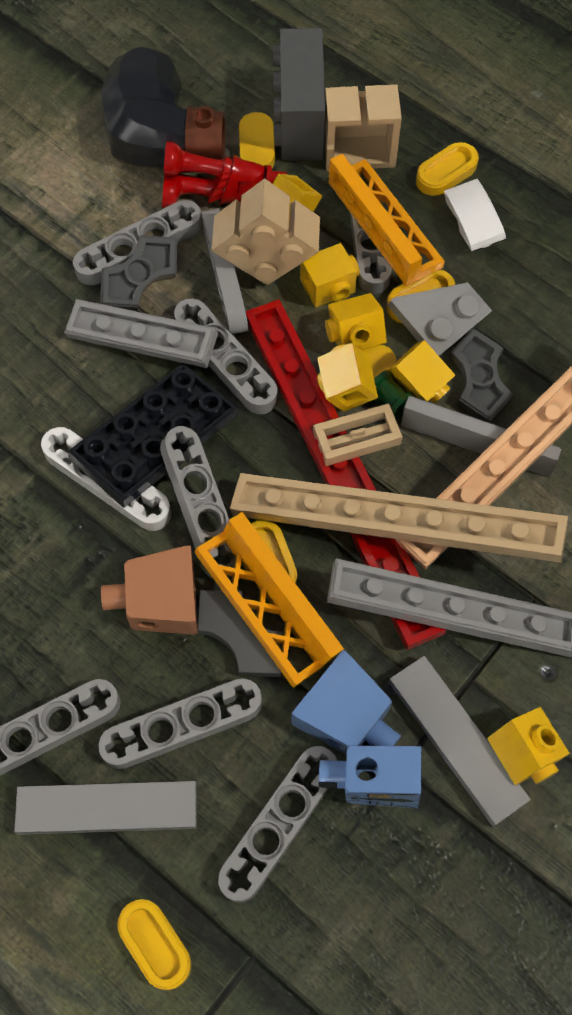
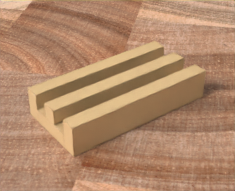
[313,403,403,466]

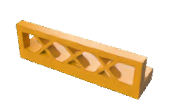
[328,153,445,286]
[194,512,344,689]

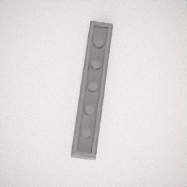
[327,558,572,658]

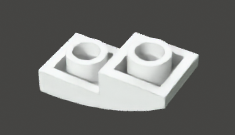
[444,179,506,251]

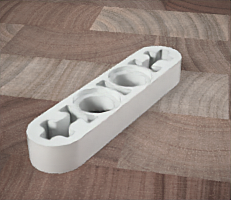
[41,427,171,531]

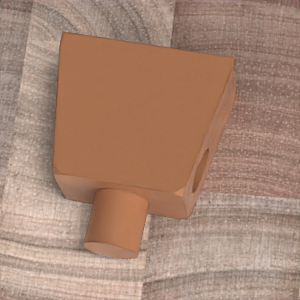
[101,545,199,635]

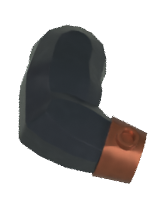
[101,47,226,168]

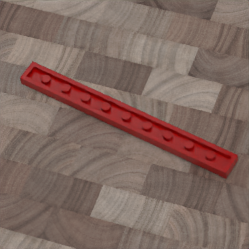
[246,299,447,650]

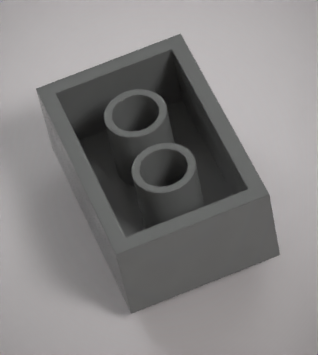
[273,28,325,161]

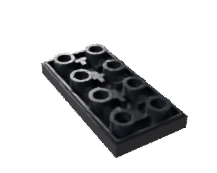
[68,363,238,508]

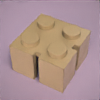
[324,84,402,171]
[211,178,320,285]

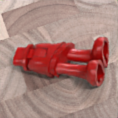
[162,141,287,208]

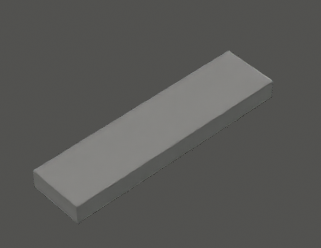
[64,299,218,368]
[401,396,562,478]
[389,656,531,827]
[14,781,197,835]

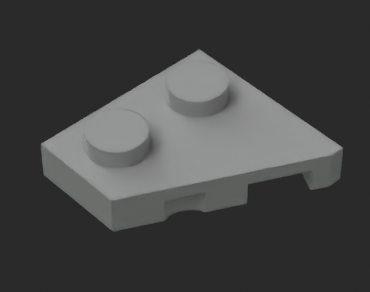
[387,282,492,356]

